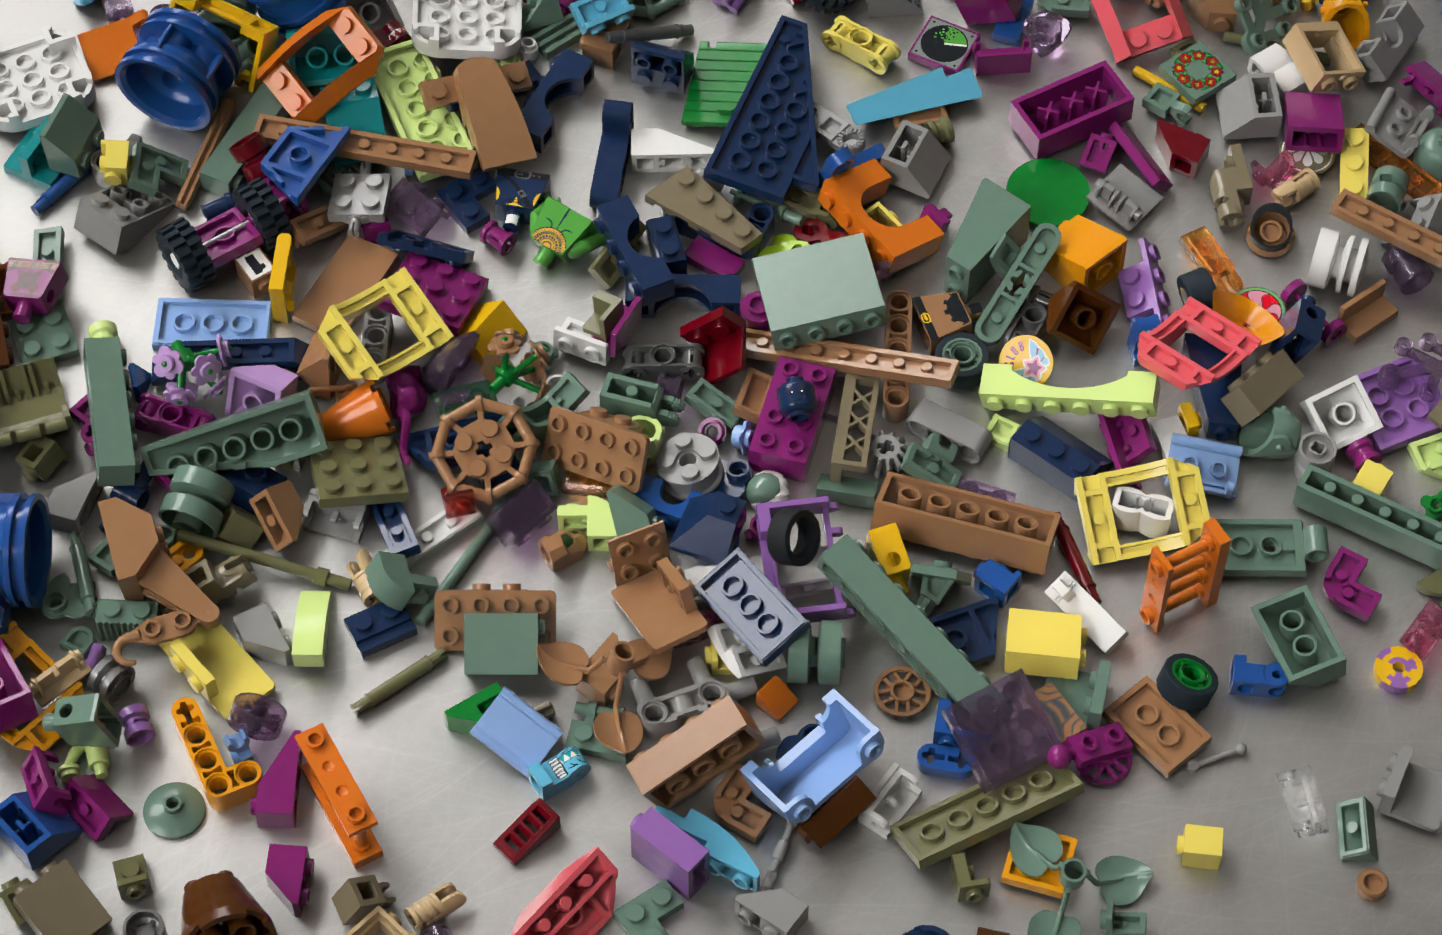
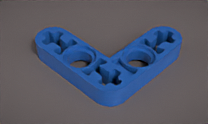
[819,143,886,190]

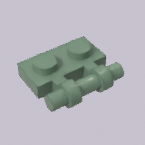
[565,701,637,763]

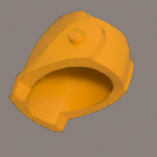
[1320,0,1370,51]

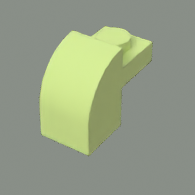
[557,495,617,551]

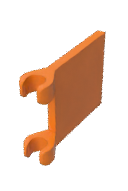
[77,9,149,83]

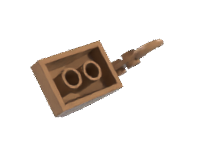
[98,497,222,667]

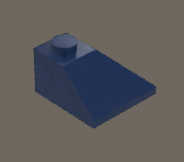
[669,491,747,565]

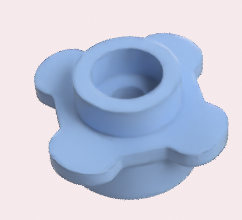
[731,420,755,455]

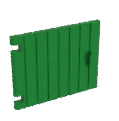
[681,41,767,127]

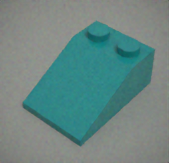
[320,78,386,167]

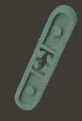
[974,223,1061,346]

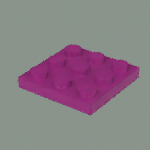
[377,252,489,337]

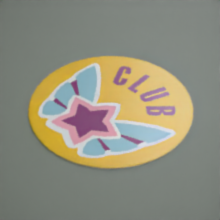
[999,335,1053,384]

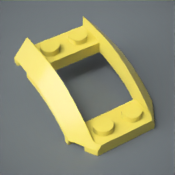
[317,266,454,380]
[1074,457,1210,566]

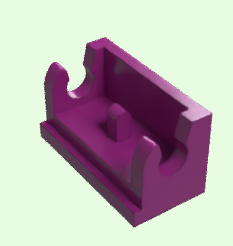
[973,39,1032,76]
[1400,61,1442,117]
[20,746,72,817]

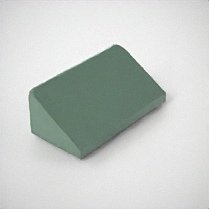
[816,473,879,509]
[1335,796,1378,862]

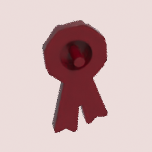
[793,218,850,245]

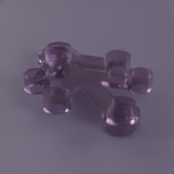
[1376,332,1442,402]

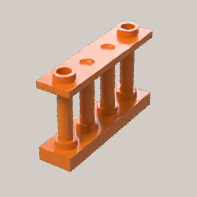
[1139,517,1231,633]
[294,723,384,869]

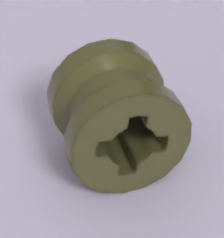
[923,116,955,143]

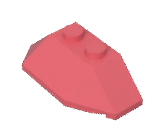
[511,847,618,935]

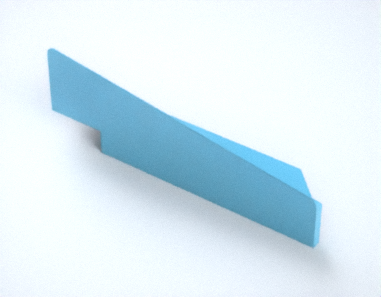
[846,67,982,125]

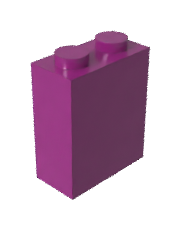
[1282,91,1345,153]

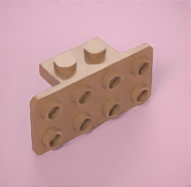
[542,406,650,493]
[611,557,709,654]
[434,583,556,651]

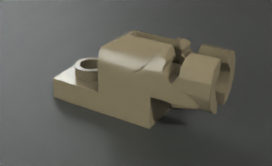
[1209,143,1253,230]
[160,554,258,614]

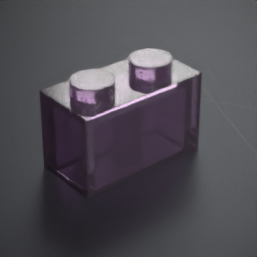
[483,480,558,547]

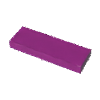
[1109,121,1173,192]

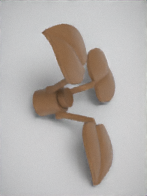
[536,638,673,754]

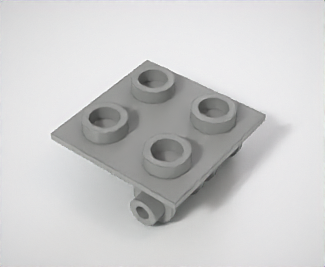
[1086,163,1164,232]

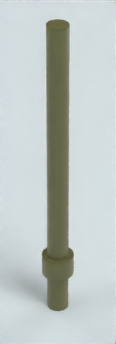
[177,529,353,591]

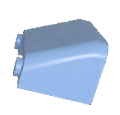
[740,688,885,824]

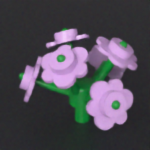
[152,333,232,406]

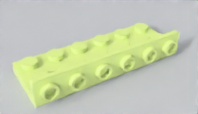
[375,39,480,183]

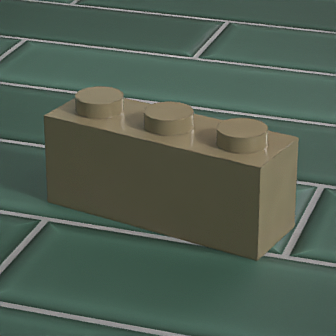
[1221,349,1304,427]

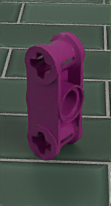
[134,393,217,437]

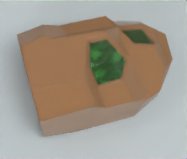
[538,529,587,571]

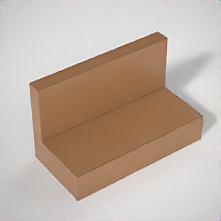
[1337,279,1399,345]

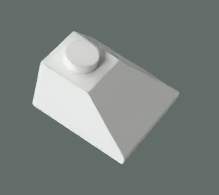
[1299,374,1384,449]

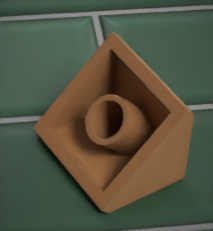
[296,331,343,400]

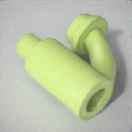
[57,746,111,783]

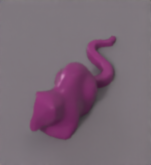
[386,365,427,466]

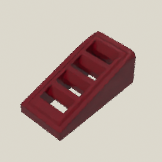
[493,798,561,866]

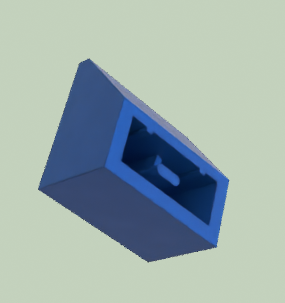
[0,791,83,871]

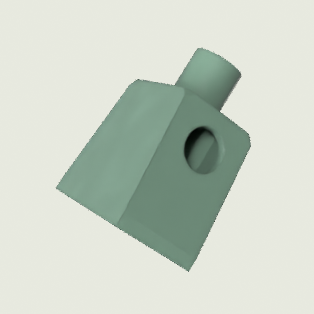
[42,693,124,748]

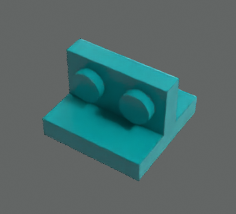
[3,116,65,190]

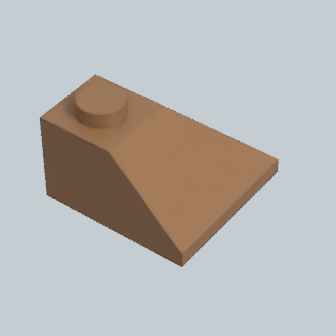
[1180,0,1237,32]

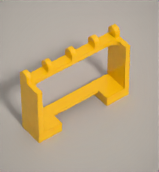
[169,0,279,93]

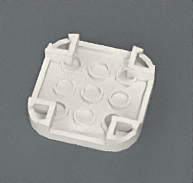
[412,0,522,60]
[0,25,96,133]

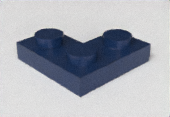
[435,166,496,235]

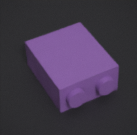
[630,807,709,901]

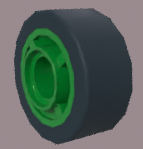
[1156,653,1219,712]

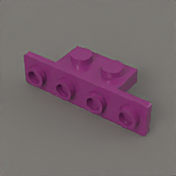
[1098,414,1157,490]

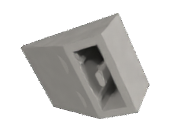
[74,184,176,255]

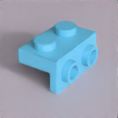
[569,0,636,36]

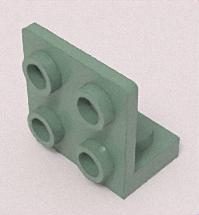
[1038,660,1112,730]

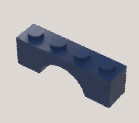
[521,48,594,154]
[594,195,675,307]
[625,273,741,318]

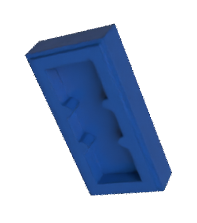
[992,0,1034,46]

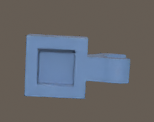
[223,728,254,764]

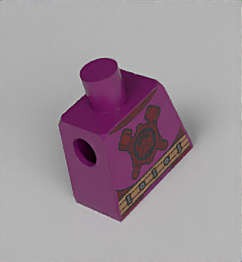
[3,257,69,324]

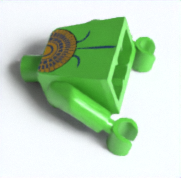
[530,194,606,269]

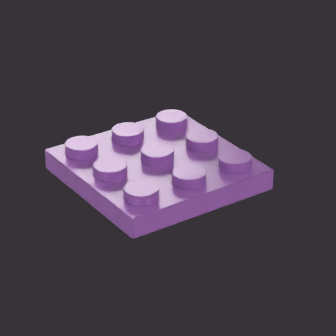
[1339,353,1442,455]

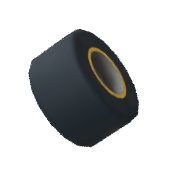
[1177,267,1217,310]

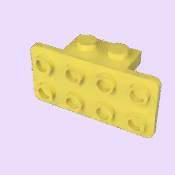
[158,623,275,722]

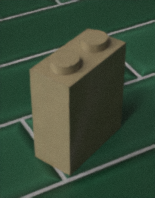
[12,859,113,935]

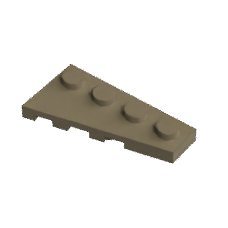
[645,165,762,255]

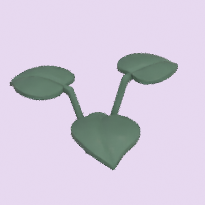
[1010,822,1154,935]

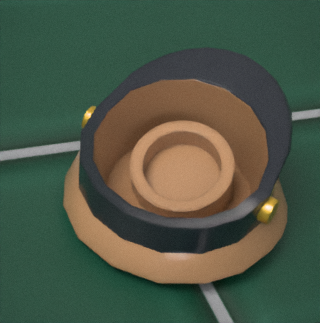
[1245,203,1295,257]

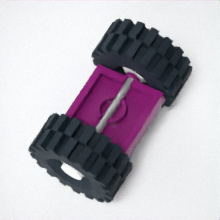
[155,177,293,294]

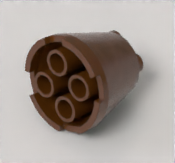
[181,870,278,935]

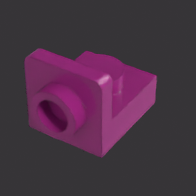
[1079,132,1119,175]

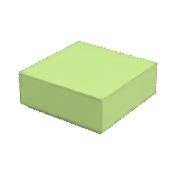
[987,413,1022,452]

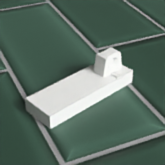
[1044,571,1129,655]

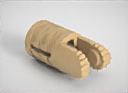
[1272,168,1320,209]
[346,548,381,607]
[404,882,467,934]

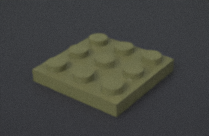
[308,436,409,509]

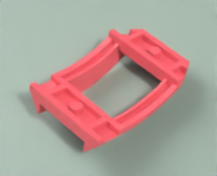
[1090,0,1193,64]
[1137,296,1262,390]

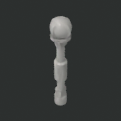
[761,820,798,891]

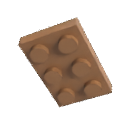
[1102,676,1212,778]

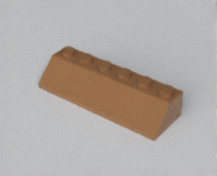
[870,471,1061,575]

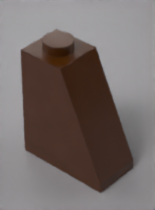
[796,775,877,849]

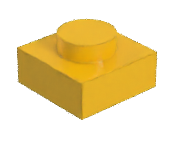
[1177,402,1202,437]

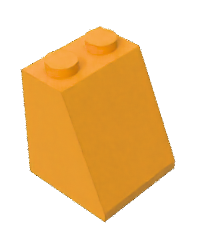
[1045,215,1128,291]

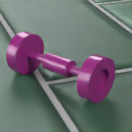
[1280,278,1348,346]

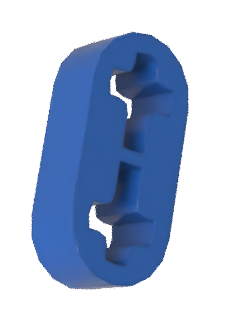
[916,744,976,780]

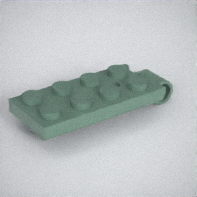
[1178,519,1329,577]

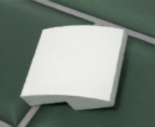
[707,623,787,679]

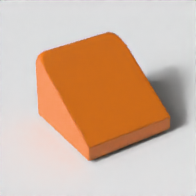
[756,675,799,722]

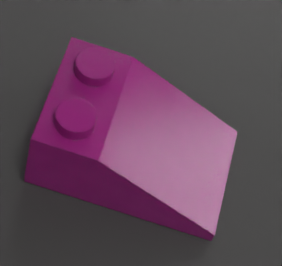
[0,637,39,733]

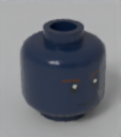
[777,376,817,422]

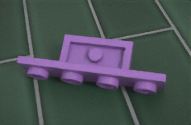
[1118,237,1171,323]

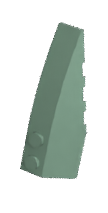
[139,388,329,476]

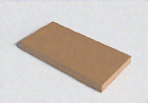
[292,235,399,332]

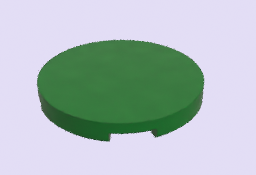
[1006,158,1090,228]

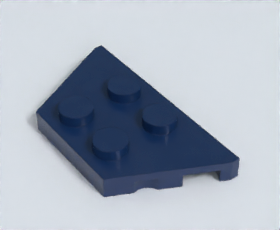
[397,412,503,472]
[928,596,999,667]

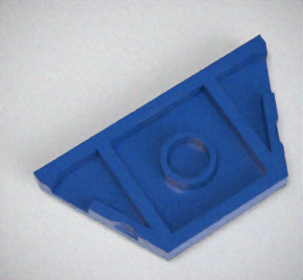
[261,126,351,206]

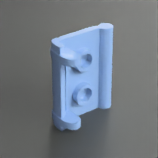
[1164,433,1243,499]
[469,686,564,778]

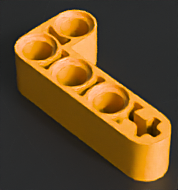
[171,697,263,811]

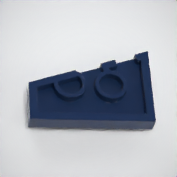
[376,229,475,267]

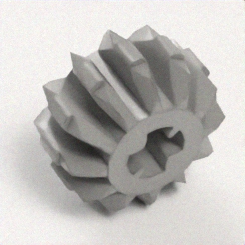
[860,429,909,479]

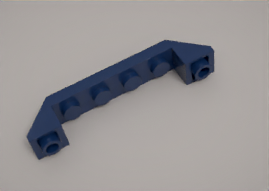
[151,337,309,386]

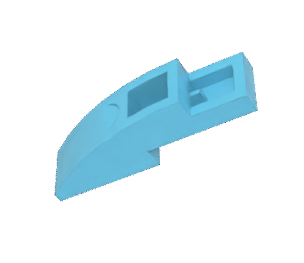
[655,805,760,892]

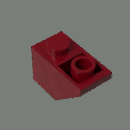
[1155,119,1211,180]

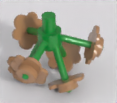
[480,328,551,403]

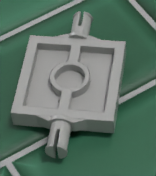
[327,161,392,238]

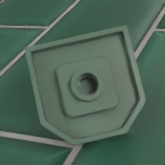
[911,560,972,616]

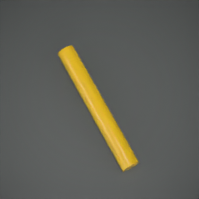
[1132,65,1207,114]

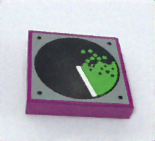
[908,15,981,75]

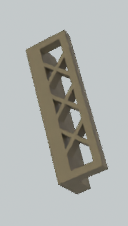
[829,373,881,483]

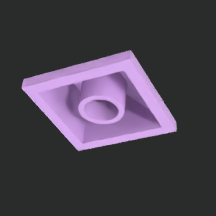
[224,365,299,417]

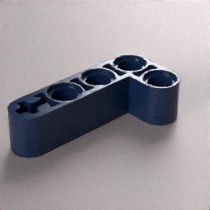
[589,99,634,208]
[660,202,775,260]

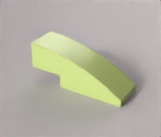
[292,591,332,667]

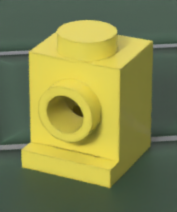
[99,140,131,186]

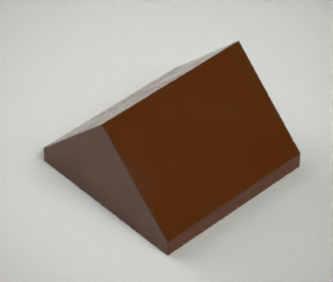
[1047,280,1122,355]

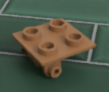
[607,520,671,586]

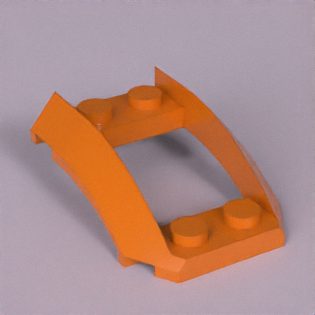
[257,6,385,123]

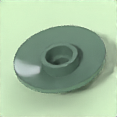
[143,782,206,840]

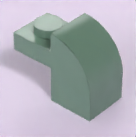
[365,551,439,611]

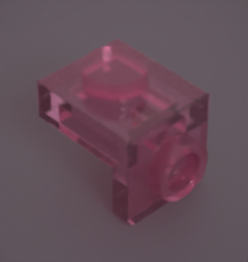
[1250,149,1296,190]

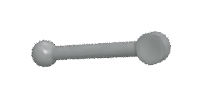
[1186,743,1247,773]

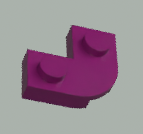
[1323,546,1382,623]

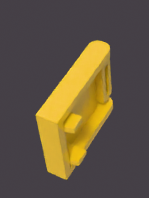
[268,233,297,323]

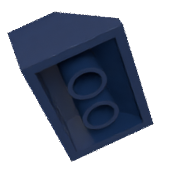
[1008,416,1114,503]

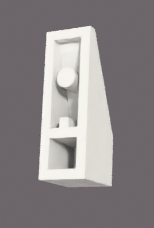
[631,128,714,172]

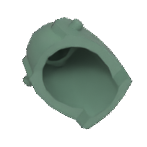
[1237,405,1301,459]

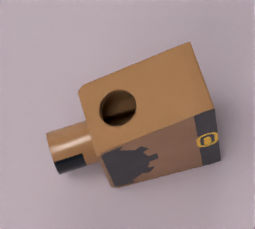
[912,292,983,356]

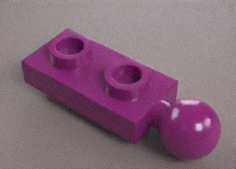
[1047,721,1134,769]

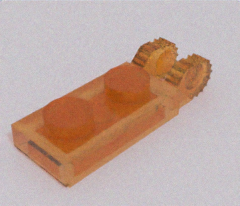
[1179,226,1244,292]

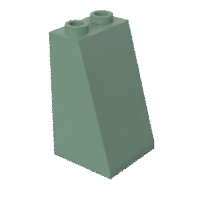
[944,177,1031,304]

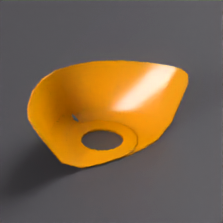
[1213,289,1285,345]

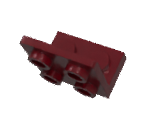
[680,306,746,385]

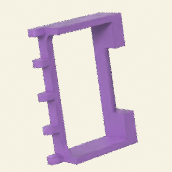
[755,496,857,623]

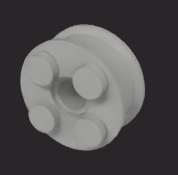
[655,432,724,500]

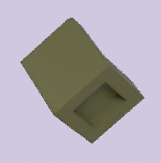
[583,289,624,341]
[218,502,264,549]

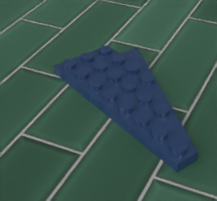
[703,15,819,205]

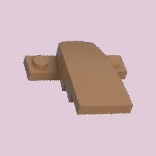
[418,57,538,173]

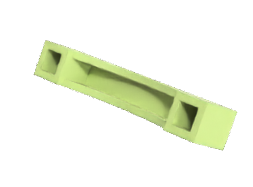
[979,363,1161,419]

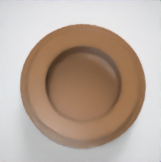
[1355,869,1389,902]

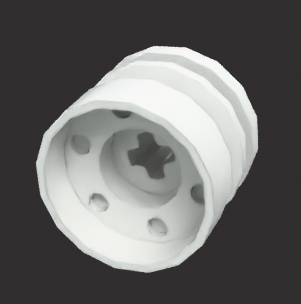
[1306,227,1370,297]

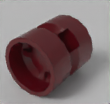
[229,131,269,182]

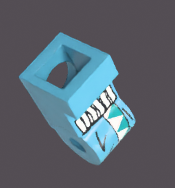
[528,746,591,802]

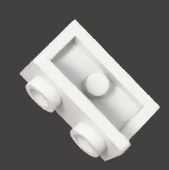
[553,317,612,366]

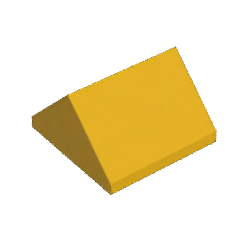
[447,300,528,365]

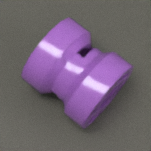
[119,704,156,747]

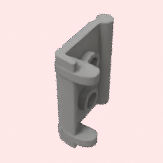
[1364,87,1436,158]

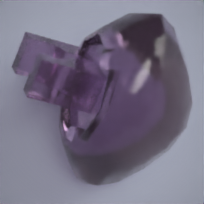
[1022,11,1072,58]

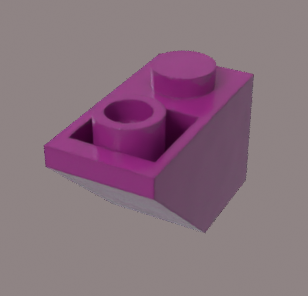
[265,844,315,918]

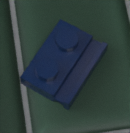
[344,602,418,658]

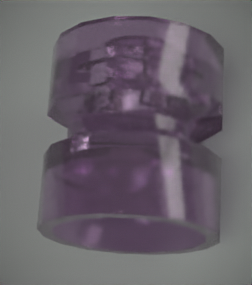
[1381,246,1434,295]

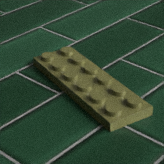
[889,751,1085,870]

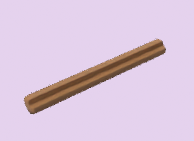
[175,97,237,211]

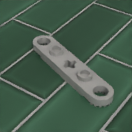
[813,101,866,156]

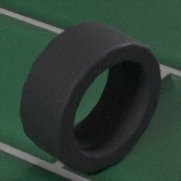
[767,508,821,567]

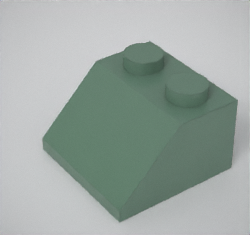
[39,93,105,178]

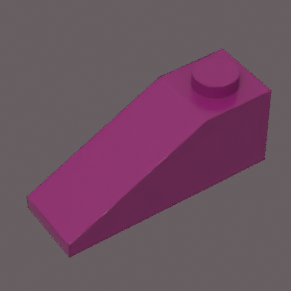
[250,730,303,828]

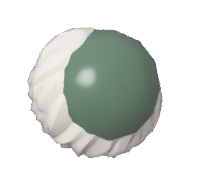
[746,470,791,511]

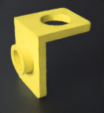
[865,201,903,227]

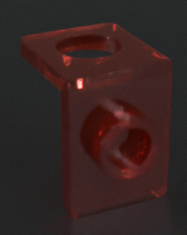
[441,483,476,519]

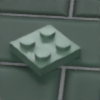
[8,305,80,364]

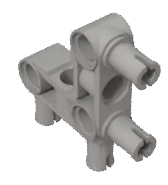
[630,656,781,769]

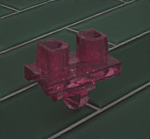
[1399,598,1442,660]

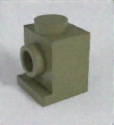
[15,435,70,482]

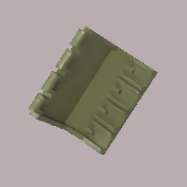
[0,356,74,448]

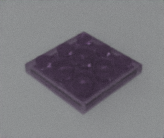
[940,668,1063,794]

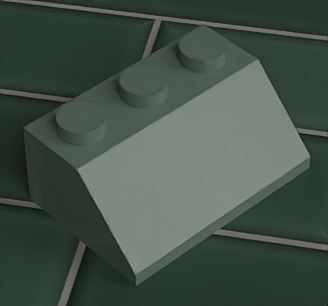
[1251,584,1346,687]

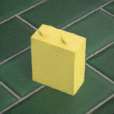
[1004,608,1087,680]

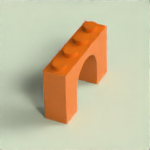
[817,158,945,276]

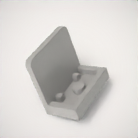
[1376,743,1442,832]

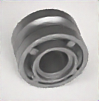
[87,654,136,704]

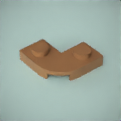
[714,763,772,843]

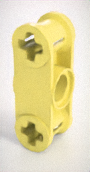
[821,15,901,75]

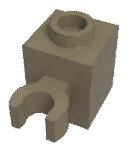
[331,874,396,926]

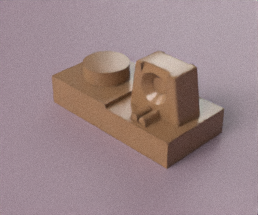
[288,203,347,249]

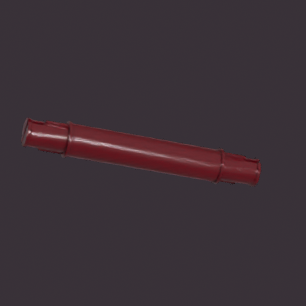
[1055,512,1102,604]

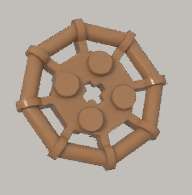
[428,395,540,505]

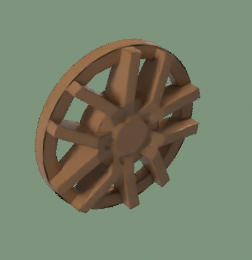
[873,666,931,720]

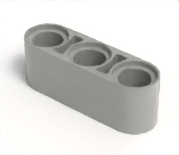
[362,306,394,385]
[905,399,993,463]

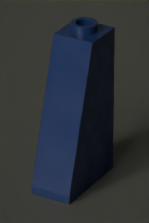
[1181,333,1242,441]

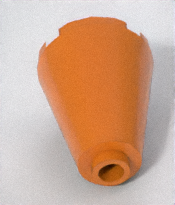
[321,380,397,441]

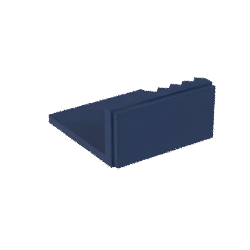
[222,467,287,515]

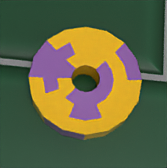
[1373,646,1423,694]

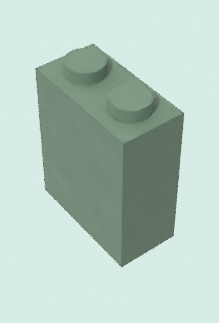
[464,613,545,675]

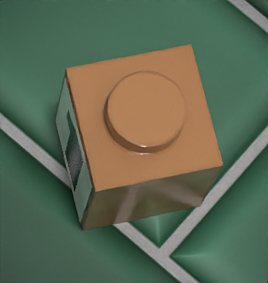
[234,246,272,299]

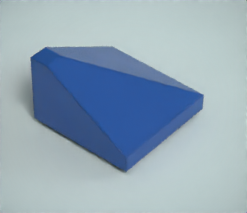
[128,363,152,403]

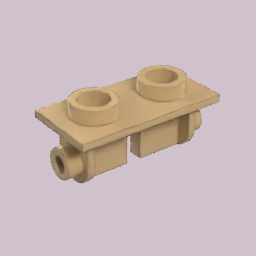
[27,649,92,708]

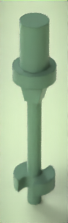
[729,189,805,227]

